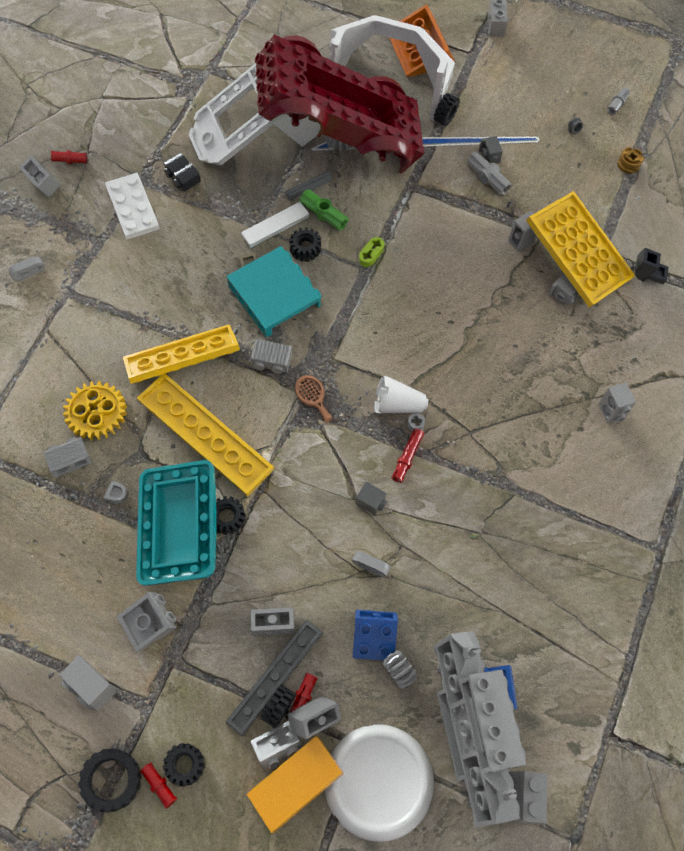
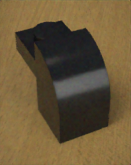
[635,248,669,284]

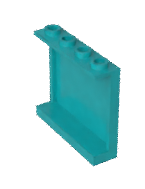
[226,246,322,338]

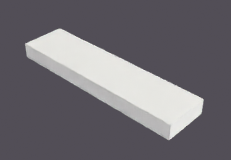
[241,202,309,248]

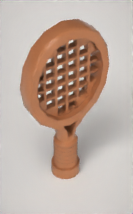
[295,375,333,423]

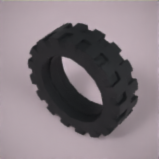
[78,748,141,812]

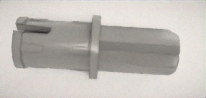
[607,87,630,115]

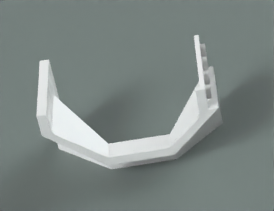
[329,15,455,121]

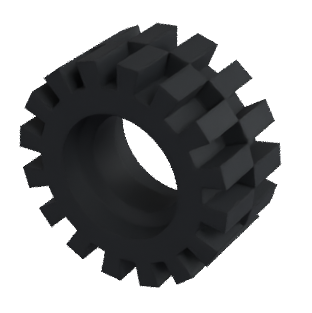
[433,93,460,127]
[289,227,321,262]
[216,496,245,535]
[260,684,296,728]
[163,743,205,787]

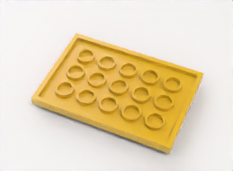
[526,191,635,308]

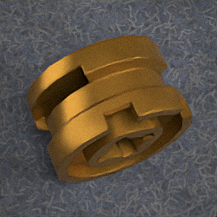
[617,147,644,174]

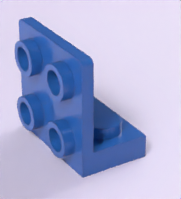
[353,609,398,660]

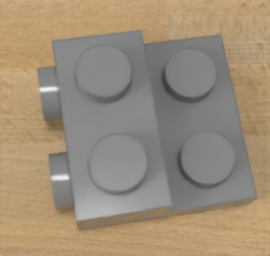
[117,592,177,652]

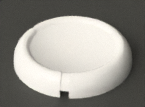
[324,724,434,842]

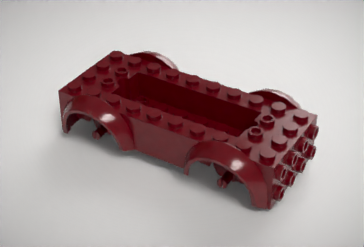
[255,34,424,174]

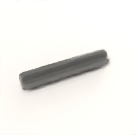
[286,171,332,200]

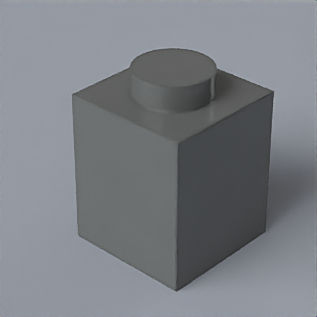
[355,481,387,515]

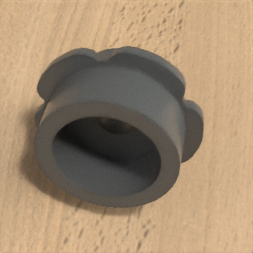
[568,117,583,134]

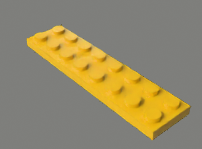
[137,374,274,497]

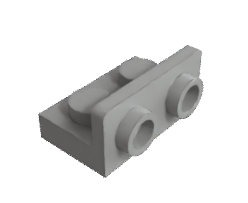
[251,721,302,772]

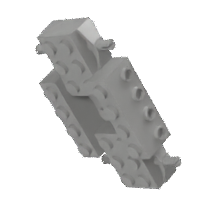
[434,631,526,828]

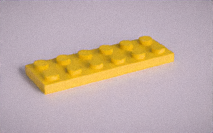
[123,324,240,384]

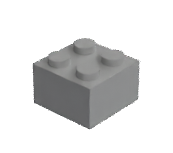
[59,655,117,711]

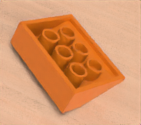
[390,4,455,78]

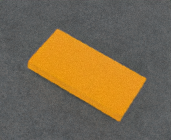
[246,736,344,833]

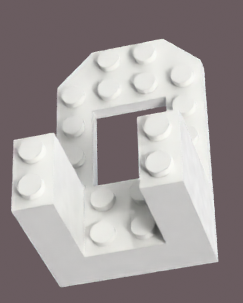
[189,63,321,165]

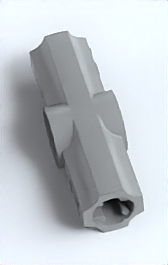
[467,151,512,195]

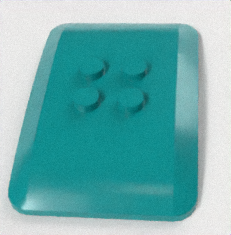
[136,460,216,586]

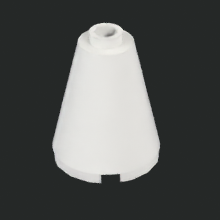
[374,376,428,413]

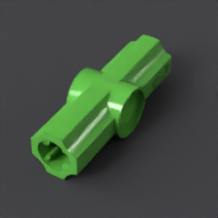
[300,189,349,230]

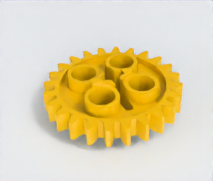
[63,381,127,441]

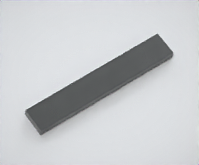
[226,619,323,737]

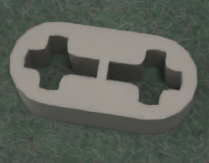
[9,256,45,281]
[352,551,391,577]

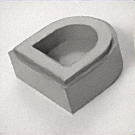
[104,481,128,504]

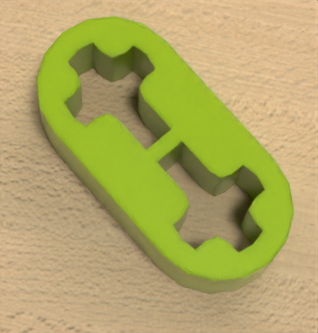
[359,237,384,267]

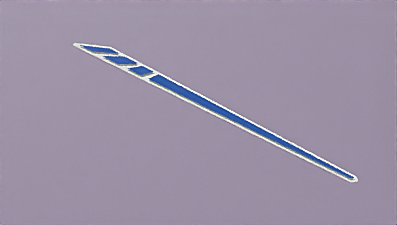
[312,137,540,151]

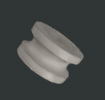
[407,413,425,431]

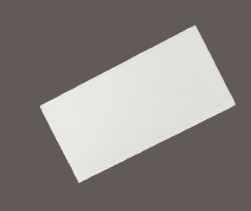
[105,173,160,240]

